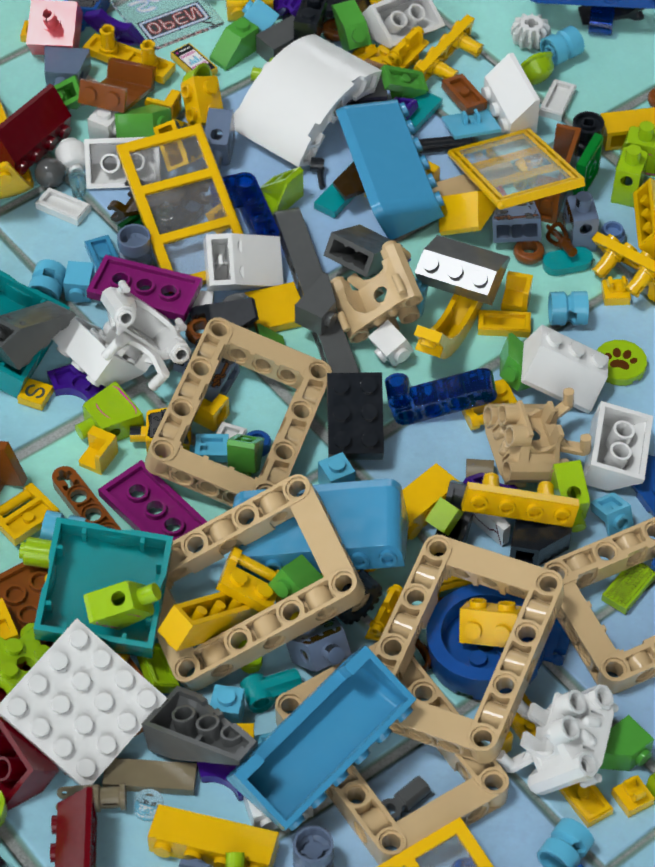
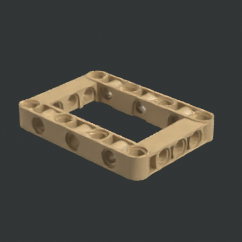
[144,317,332,507]
[157,474,365,691]
[543,517,655,694]
[374,534,564,764]
[275,641,509,865]

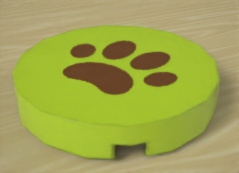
[597,340,647,386]

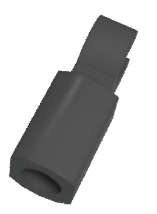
[381,776,431,822]

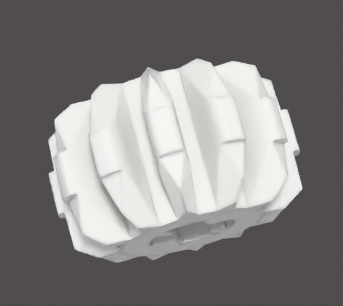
[511,13,551,51]

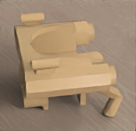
[330,240,423,343]
[483,388,591,488]

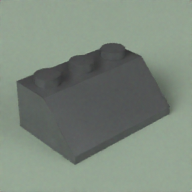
[414,235,510,306]

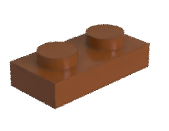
[441,74,487,115]

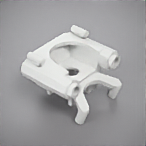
[100,280,192,391]
[496,684,619,795]

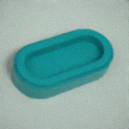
[542,247,593,276]

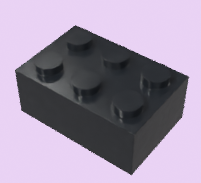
[327,372,384,460]

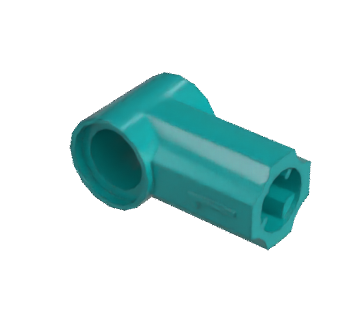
[240,668,302,713]

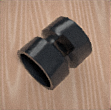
[572,111,604,157]

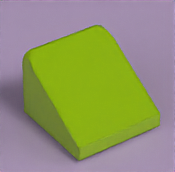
[425,497,464,536]

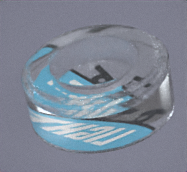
[133,789,164,821]

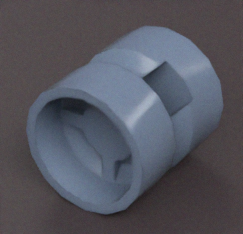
[117,224,152,265]
[293,826,334,867]

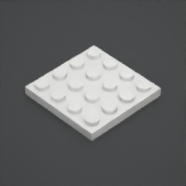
[0,619,167,785]

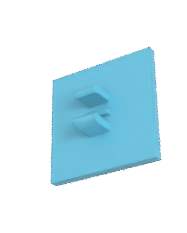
[441,109,502,140]

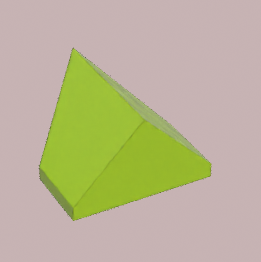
[258,167,304,223]

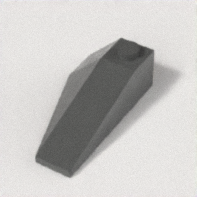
[141,685,258,766]

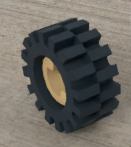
[337,570,382,625]

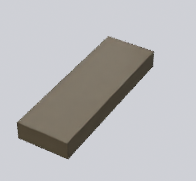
[102,758,197,795]

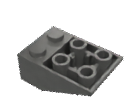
[0,301,76,370]

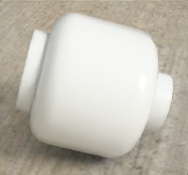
[55,137,85,176]

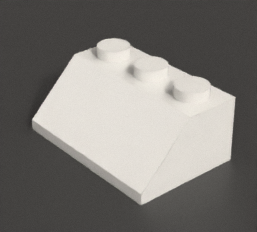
[362,0,445,48]
[481,53,540,134]
[84,137,161,189]
[52,316,144,387]
[521,325,609,414]
[583,401,653,491]

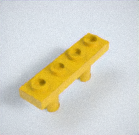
[413,14,484,81]
[83,24,176,85]
[591,231,655,298]
[461,473,580,528]

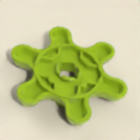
[0,623,50,695]

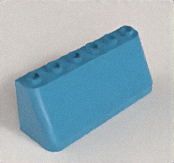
[336,99,445,240]
[233,478,409,578]
[226,645,417,831]

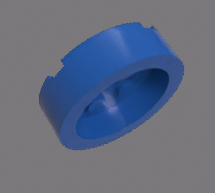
[426,584,545,700]

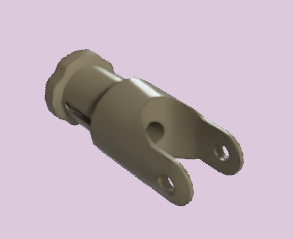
[56,783,127,812]

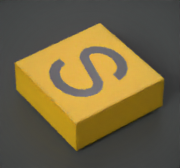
[17,378,54,411]

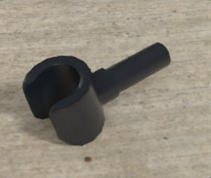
[310,157,325,189]

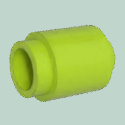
[19,537,52,569]

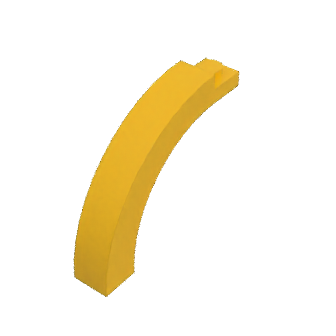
[414,294,483,359]

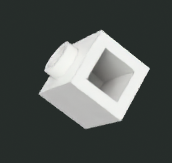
[87,107,119,139]
[368,320,414,368]

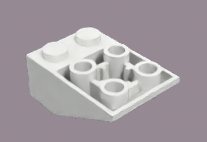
[203,233,284,291]

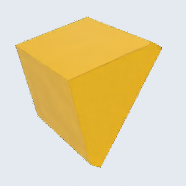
[439,191,496,236]

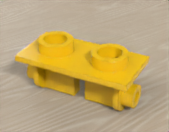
[382,26,430,68]
[365,584,412,641]

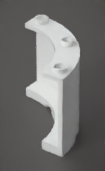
[233,34,382,167]

